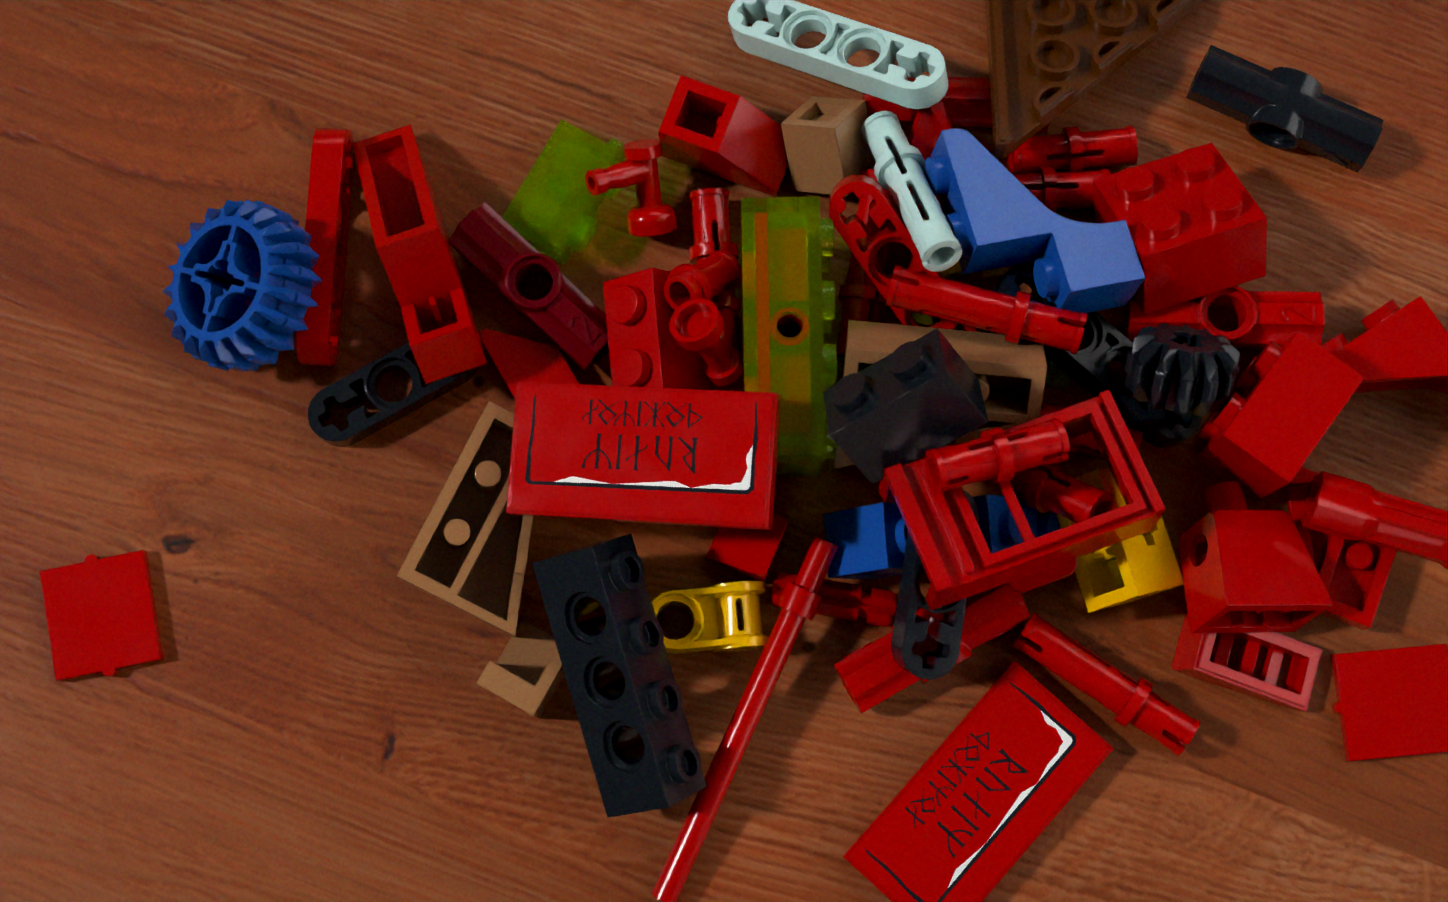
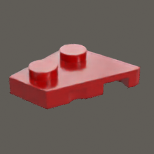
[1285,467,1397,630]

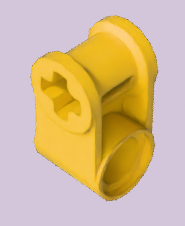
[652,581,769,654]

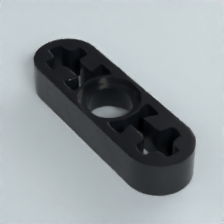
[308,342,479,447]
[891,490,979,680]

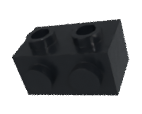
[823,328,988,484]

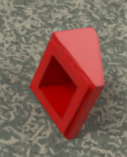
[706,513,790,582]

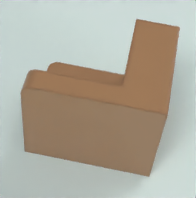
[781,96,875,196]
[476,621,565,719]

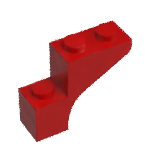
[1321,296,1448,395]

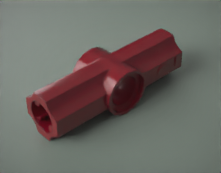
[448,202,609,372]

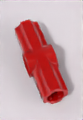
[1122,285,1325,349]
[834,583,1031,714]

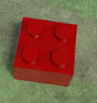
[1093,143,1267,314]
[1193,331,1365,503]

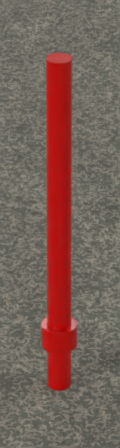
[651,536,839,902]

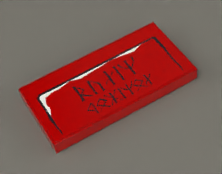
[506,382,781,530]
[842,661,1114,902]

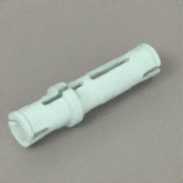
[861,111,962,272]

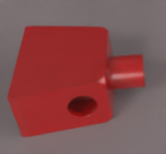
[1178,481,1332,633]

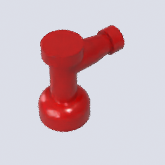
[585,139,678,237]
[669,295,744,386]

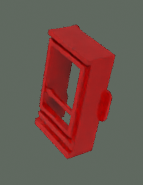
[879,390,1166,611]

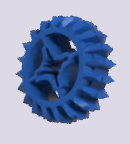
[162,200,322,372]

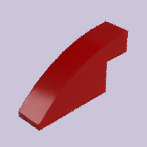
[352,124,487,384]

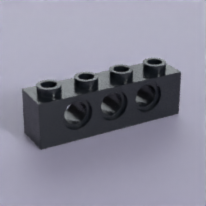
[532,534,707,818]

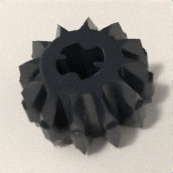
[1124,323,1240,417]

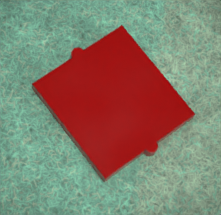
[39,550,164,681]
[1331,644,1448,761]

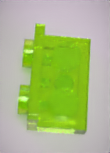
[502,119,627,265]

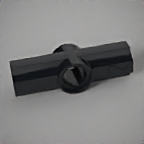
[1186,45,1384,173]

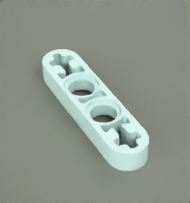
[728,0,949,109]

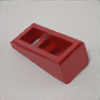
[1172,612,1322,711]

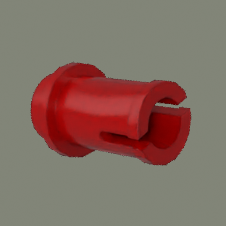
[664,250,742,310]

